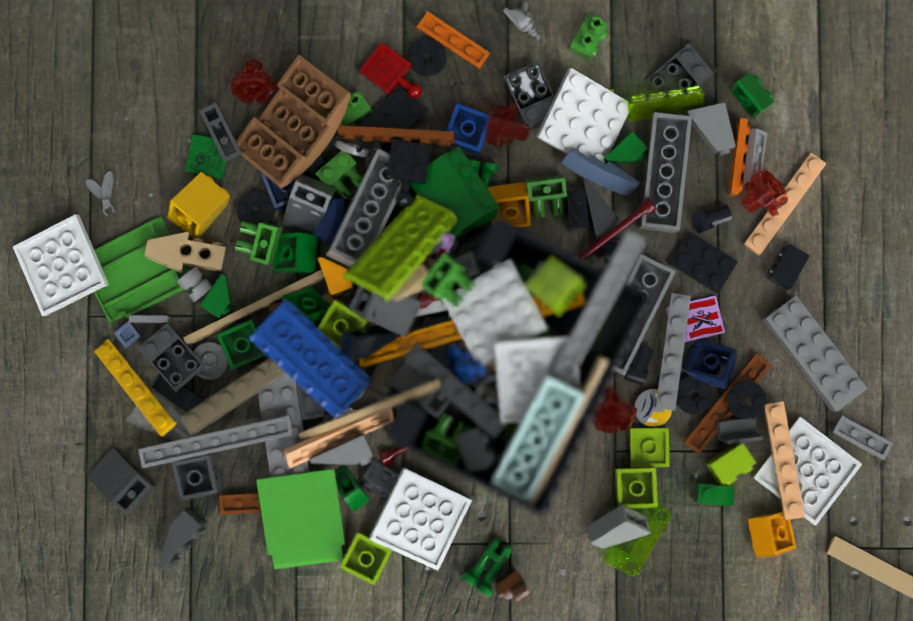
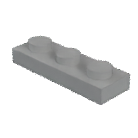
[743,128,767,189]
[831,415,893,460]

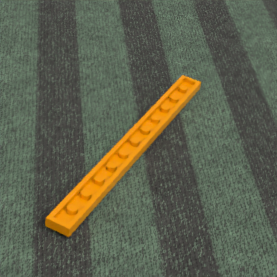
[359,291,586,368]

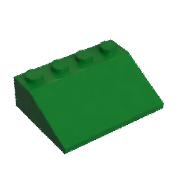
[410,147,500,238]

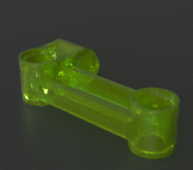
[603,507,671,576]

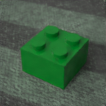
[217,319,268,371]

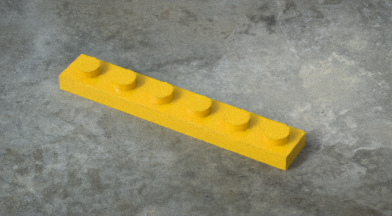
[94,339,177,436]

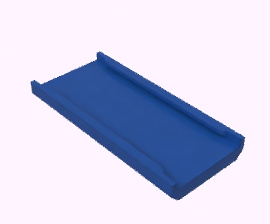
[249,299,372,419]

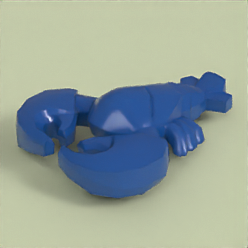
[447,343,485,386]

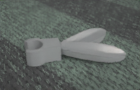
[86,171,116,216]

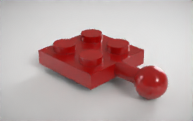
[359,42,422,99]

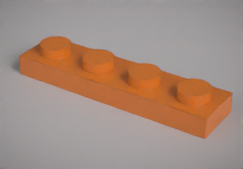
[417,11,490,70]
[728,118,750,197]

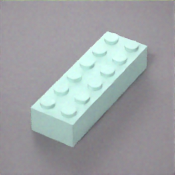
[490,373,584,503]

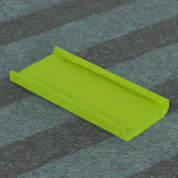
[344,195,458,302]

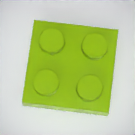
[629,428,670,467]

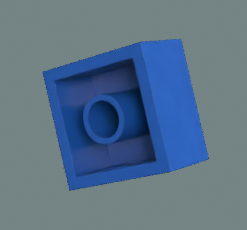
[447,104,493,156]

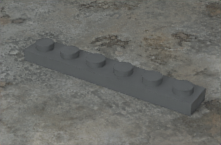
[404,344,507,439]

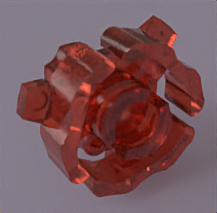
[231,59,277,104]
[486,103,530,147]
[742,170,788,217]
[592,389,637,433]

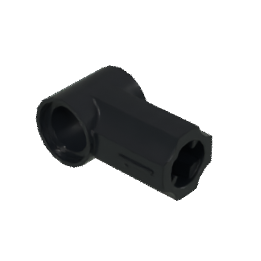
[691,204,733,234]
[625,345,654,386]

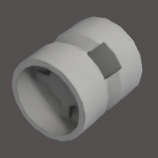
[177,266,213,302]

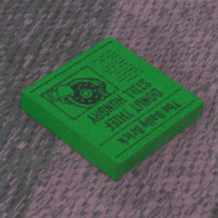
[185,134,227,180]

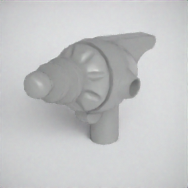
[503,2,541,40]

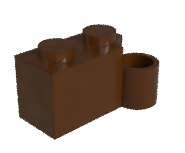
[495,568,532,603]

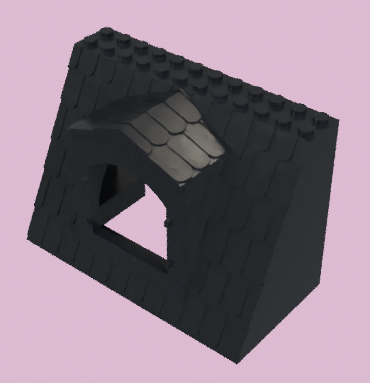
[387,217,651,516]

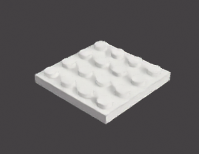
[536,68,633,163]
[13,214,109,316]
[442,260,548,366]
[495,336,582,423]
[752,417,862,526]
[369,468,472,570]

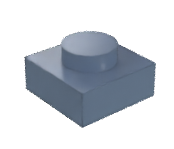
[114,321,142,348]

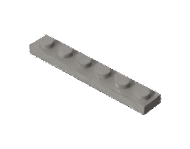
[656,293,691,411]

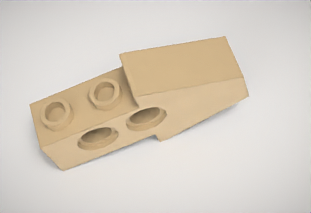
[145,232,226,273]

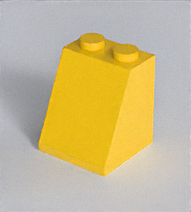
[167,172,230,239]

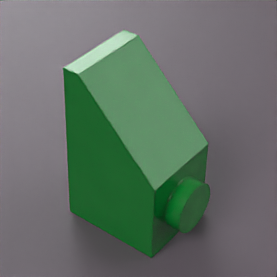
[604,132,648,164]
[200,274,233,319]
[335,465,370,512]
[694,483,735,506]

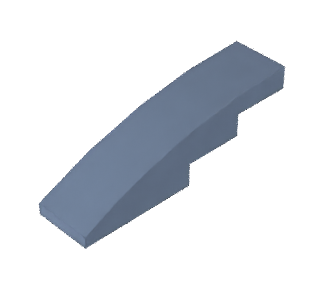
[561,147,640,197]

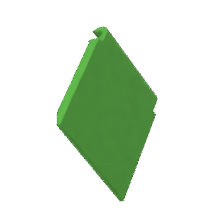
[94,217,189,323]
[256,469,346,570]

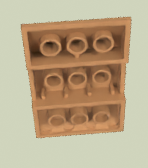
[236,55,351,188]

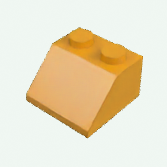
[488,182,531,228]
[318,257,357,298]
[748,511,796,557]

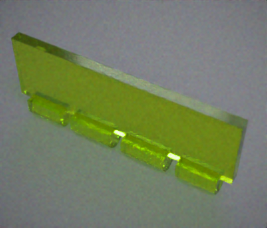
[628,85,704,122]

